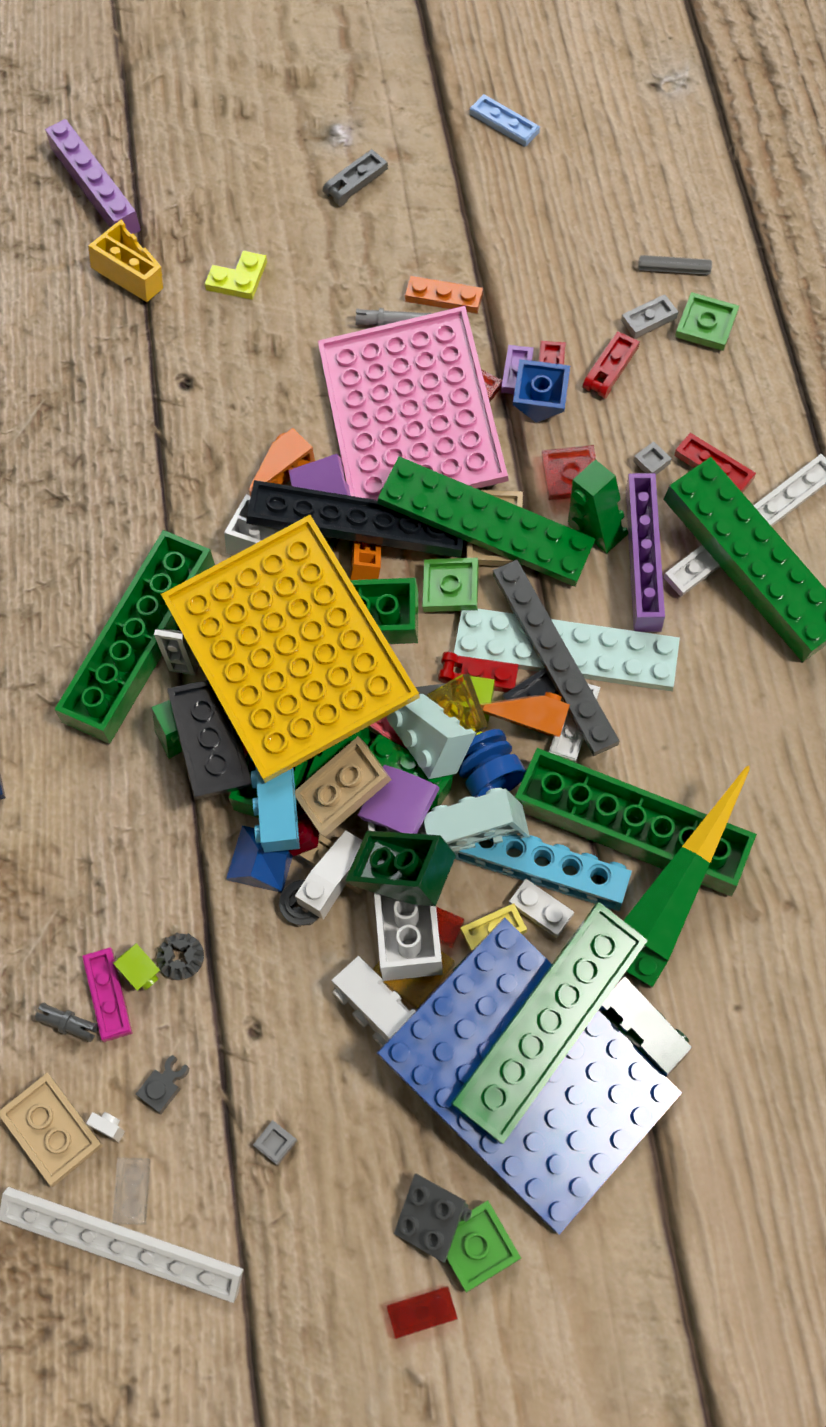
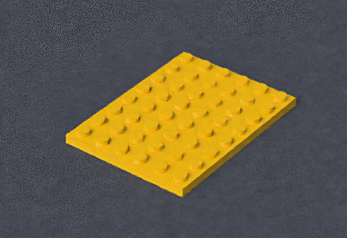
[161,515,420,783]

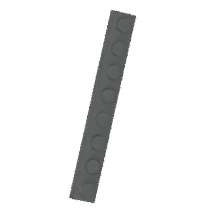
[493,560,620,757]

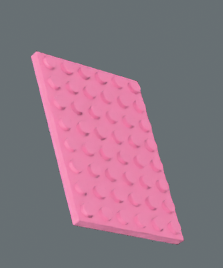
[318,306,509,500]

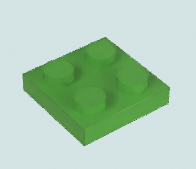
[675,292,739,351]
[422,558,479,612]
[447,1201,521,1293]

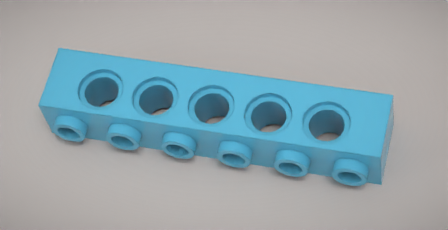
[454,834,632,912]

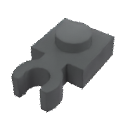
[136,1055,190,1114]

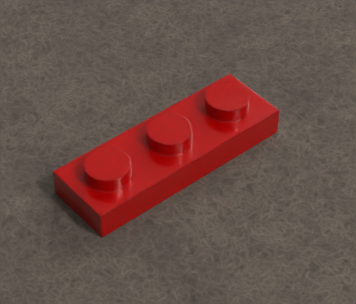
[674,432,756,493]

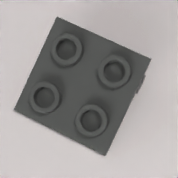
[394,1173,472,1263]

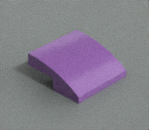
[289,454,351,496]
[358,765,440,834]

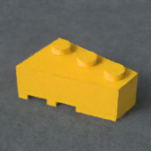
[88,220,163,302]

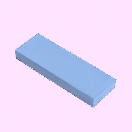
[470,94,540,147]

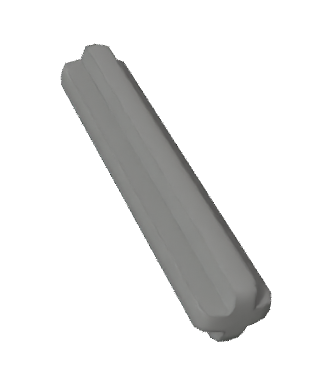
[638,255,712,275]

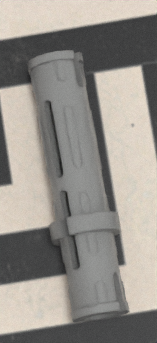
[356,308,431,326]

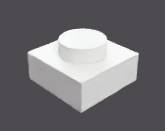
[86,1112,125,1143]

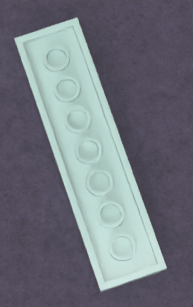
[454,609,680,691]

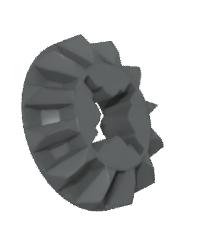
[279,880,320,927]
[156,932,204,980]

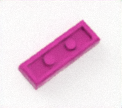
[82,947,133,1042]

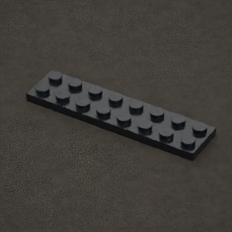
[246,480,463,558]

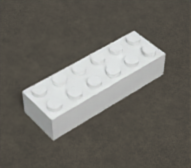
[368,821,443,981]

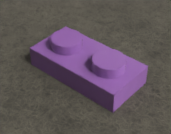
[501,345,534,394]

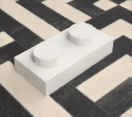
[509,879,574,938]

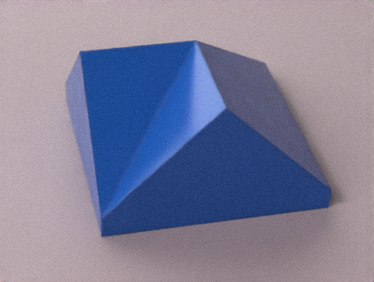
[513,359,570,423]
[226,825,293,893]

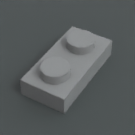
[621,294,678,339]

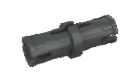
[35,1003,98,1042]

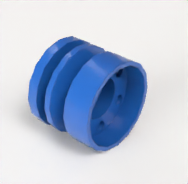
[458,729,526,798]

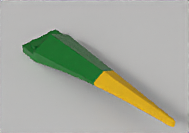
[623,766,750,988]

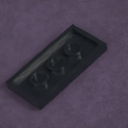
[167,680,252,800]

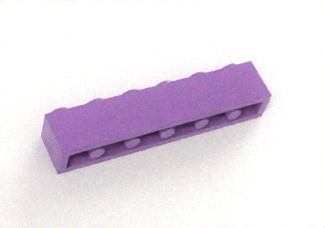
[45,119,141,234]
[626,473,665,632]

